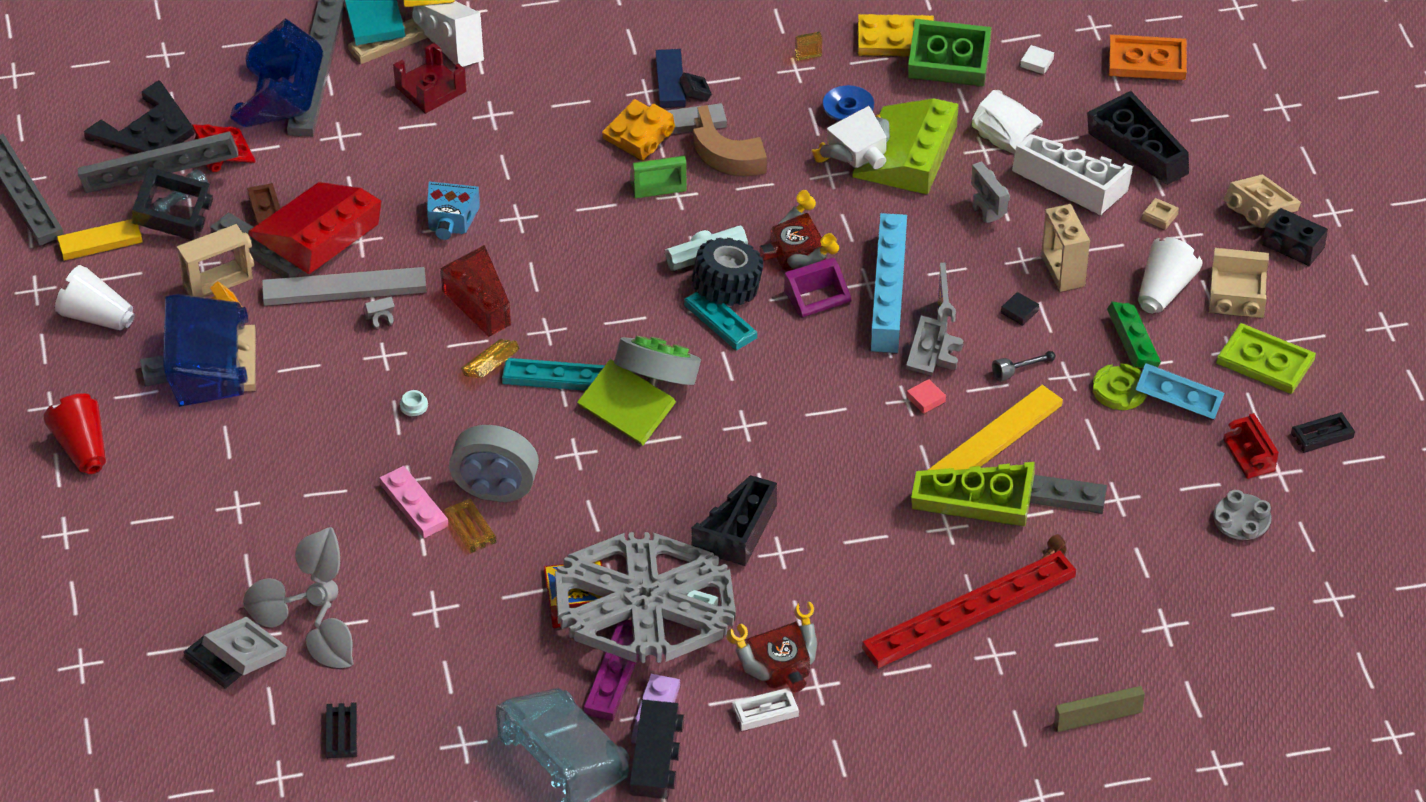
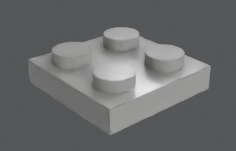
[202,617,287,675]

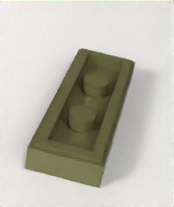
[1054,686,1145,732]

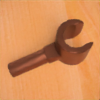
[1039,534,1066,560]

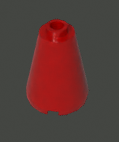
[44,393,106,474]

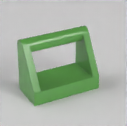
[630,156,687,198]

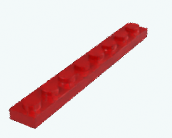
[862,551,1076,668]

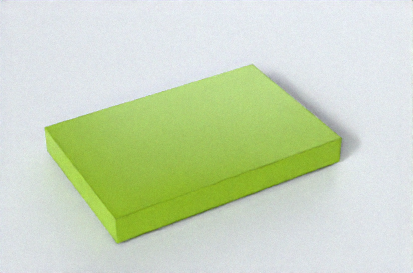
[1216,323,1316,394]
[577,359,676,446]

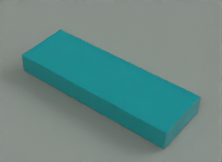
[684,291,757,351]

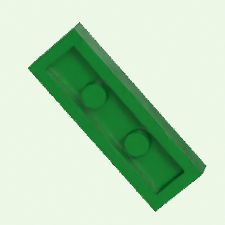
[1107,301,1161,368]

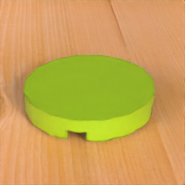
[1093,364,1147,410]

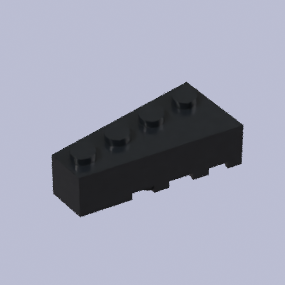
[1087,91,1189,185]

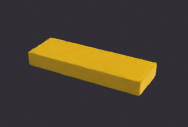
[57,219,143,261]

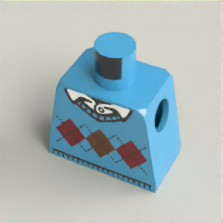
[427,182,480,240]

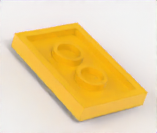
[858,14,934,56]

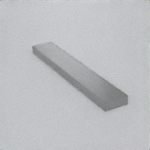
[263,267,427,306]

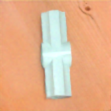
[665,226,748,271]

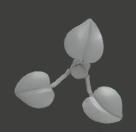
[243,527,354,668]

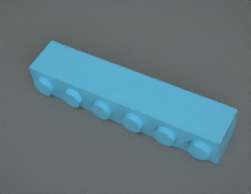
[871,213,907,353]

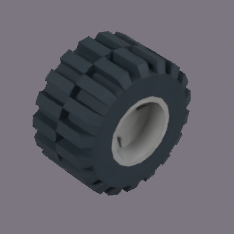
[692,237,764,306]

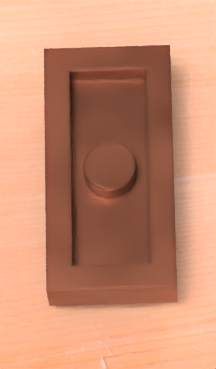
[247,183,280,225]

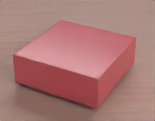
[907,379,946,414]

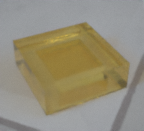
[795,31,822,61]

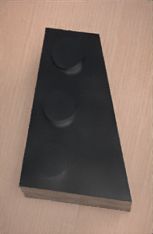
[691,475,777,566]

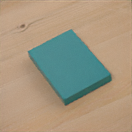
[345,0,406,45]

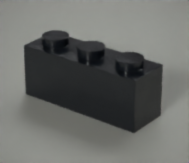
[630,699,684,799]

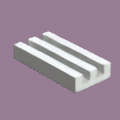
[732,688,799,731]

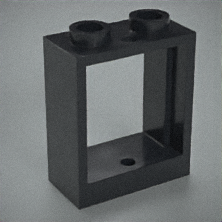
[132,167,213,240]

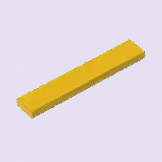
[928,385,1063,470]

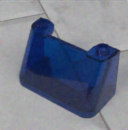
[230,18,323,127]
[163,294,248,407]

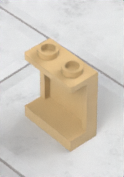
[1209,248,1269,318]

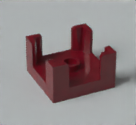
[393,43,467,114]

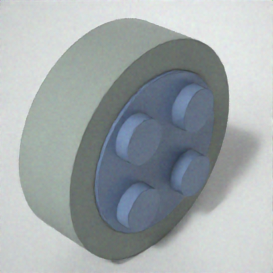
[449,425,539,502]

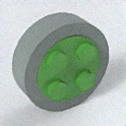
[614,335,701,387]

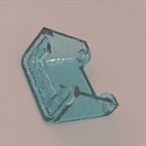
[496,688,630,802]

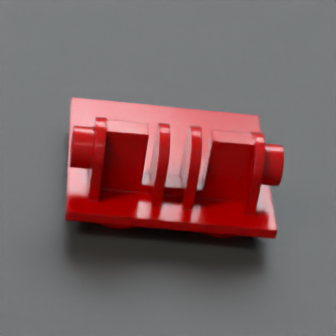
[192,124,256,172]

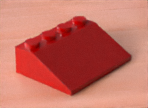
[248,182,382,274]

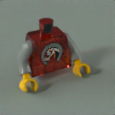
[759,190,839,271]
[726,601,817,693]

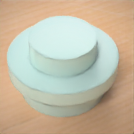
[400,390,428,416]

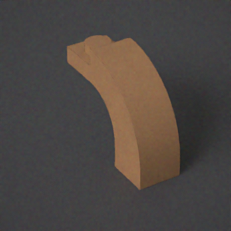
[693,105,767,176]

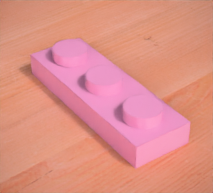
[379,466,448,538]

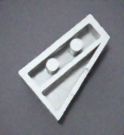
[412,1,484,67]

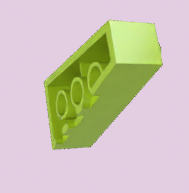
[911,462,1035,527]

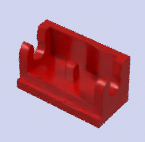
[1223,413,1279,479]

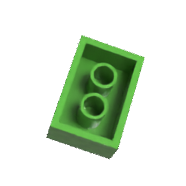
[908,19,991,86]

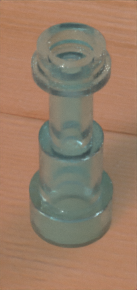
[153,169,208,214]

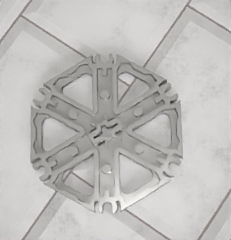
[555,532,736,663]

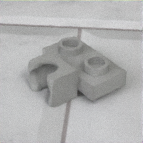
[971,161,1010,223]
[906,315,964,376]

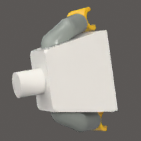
[811,106,890,169]

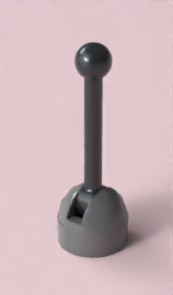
[992,351,1056,382]

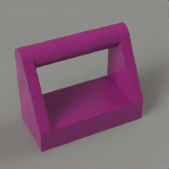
[784,257,852,318]

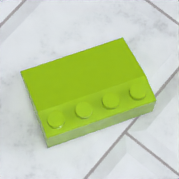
[852,98,958,195]

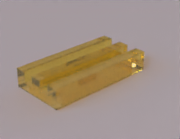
[461,339,520,378]
[445,499,496,553]

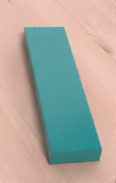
[502,358,605,391]

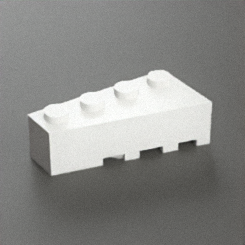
[1012,134,1133,215]

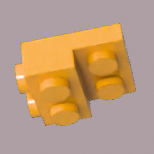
[602,99,675,161]

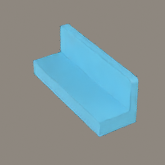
[1136,363,1224,419]

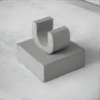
[363,296,395,330]

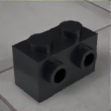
[1262,208,1328,266]

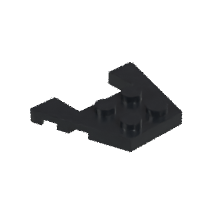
[84,80,194,154]

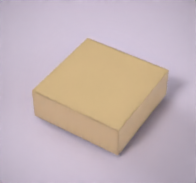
[1142,198,1179,230]

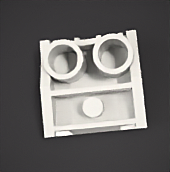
[972,90,1043,154]

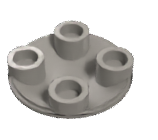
[1214,490,1272,540]

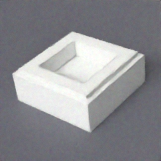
[1021,45,1054,74]

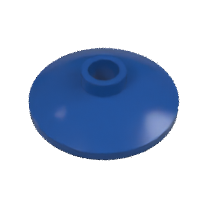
[823,85,874,121]

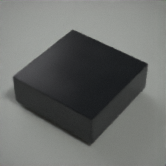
[680,73,712,101]
[1001,292,1039,326]

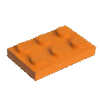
[1109,34,1187,80]

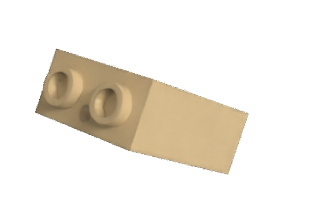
[1041,204,1090,292]
[177,224,254,301]

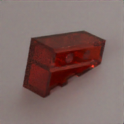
[440,245,511,337]

